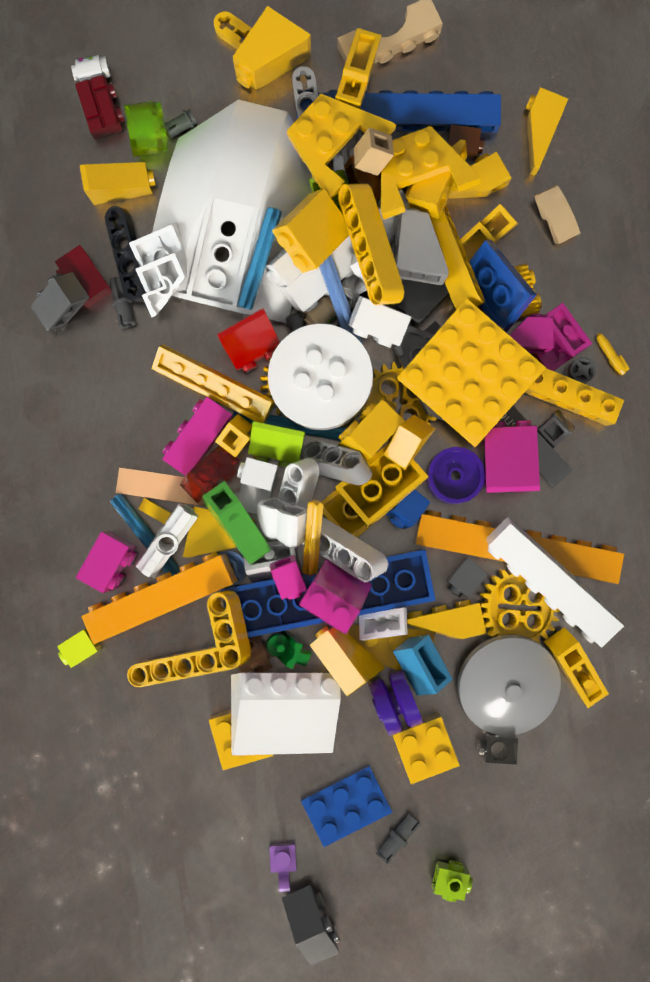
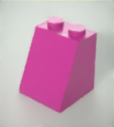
[485,420,540,493]
[299,559,372,634]

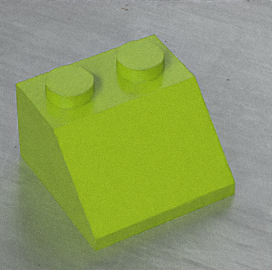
[248,421,305,468]

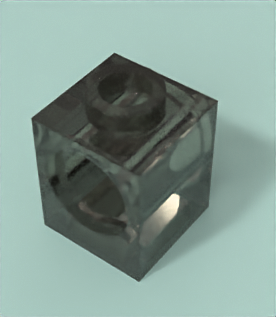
[478,732,518,765]

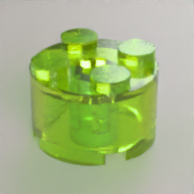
[124,101,168,157]

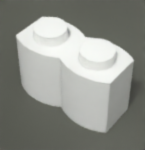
[257,497,307,548]

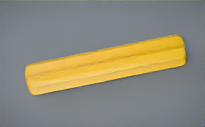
[302,500,323,576]

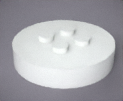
[268,324,373,430]

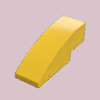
[335,28,382,109]
[460,204,519,261]

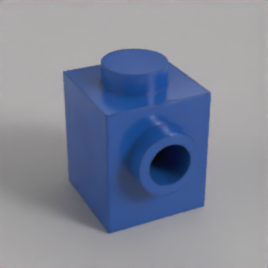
[386,489,430,529]

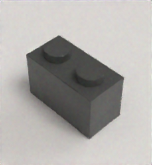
[31,272,90,331]

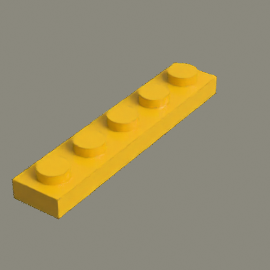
[151,344,274,424]

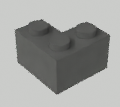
[282,885,340,965]

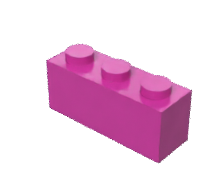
[162,397,233,478]

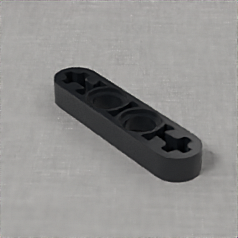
[105,206,146,302]

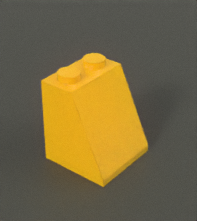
[233,6,311,90]

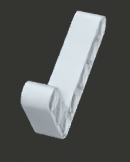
[278,458,388,582]

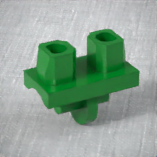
[266,630,312,669]

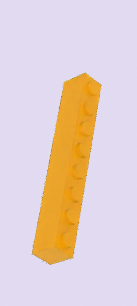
[414,510,624,584]

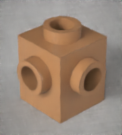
[232,635,274,673]

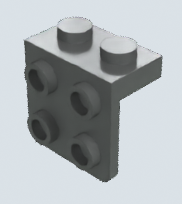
[391,279,450,323]

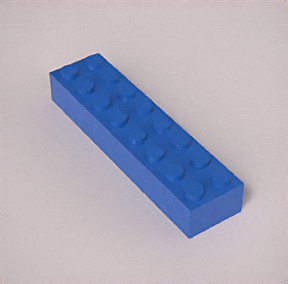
[221,549,436,637]

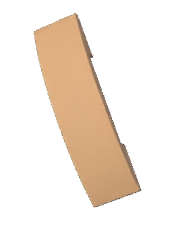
[115,468,220,506]

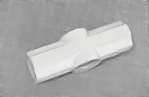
[136,503,198,578]

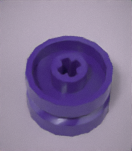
[426,447,485,504]
[368,669,423,737]

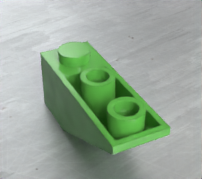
[203,481,271,565]

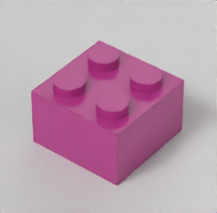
[75,531,137,593]

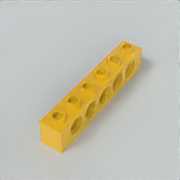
[524,368,624,426]

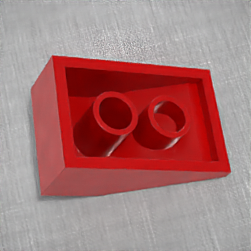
[217,309,280,374]

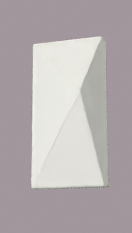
[359,608,407,641]

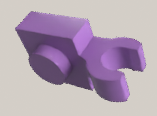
[269,843,297,892]

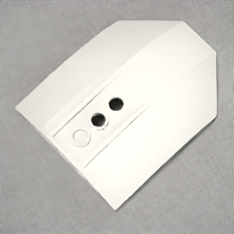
[152,99,313,323]

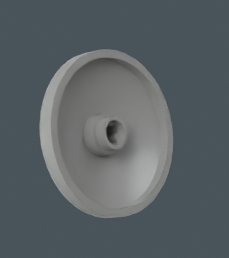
[457,634,561,735]

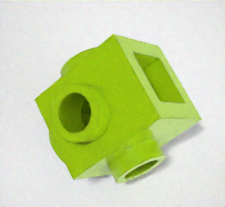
[431,860,473,902]

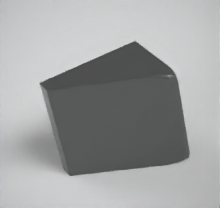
[537,409,575,448]

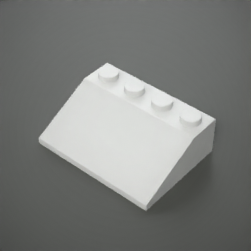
[231,673,341,755]

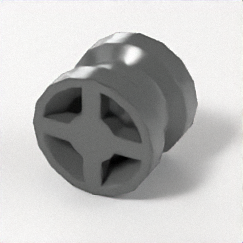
[567,357,596,384]

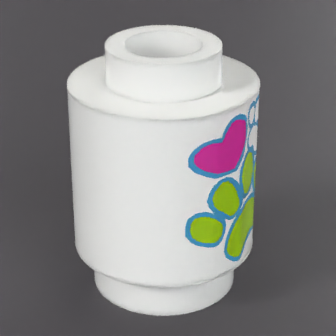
[71,54,111,82]

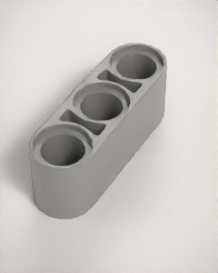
[302,441,372,485]

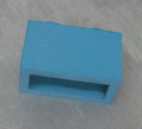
[393,635,453,696]

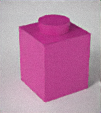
[270,555,307,599]

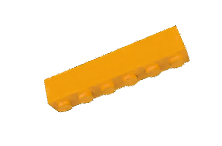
[81,551,238,645]

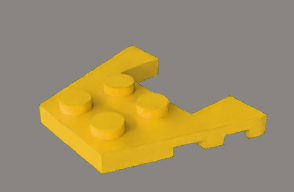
[287,94,396,199]
[381,126,481,220]

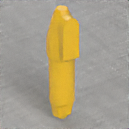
[596,333,629,375]

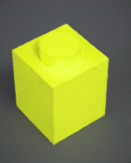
[57,629,102,668]

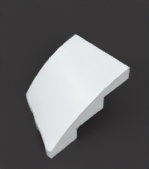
[129,223,187,317]

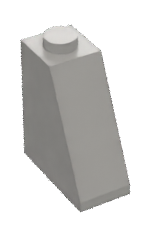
[393,208,448,285]

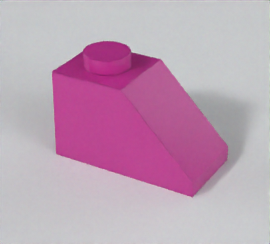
[509,314,554,354]

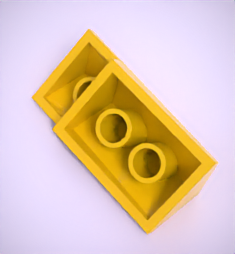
[321,443,428,538]

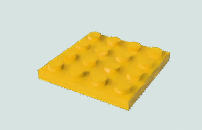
[397,298,546,447]

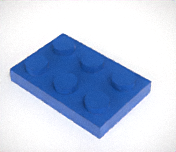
[469,240,537,332]
[301,765,393,847]

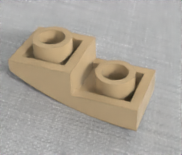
[534,185,580,244]

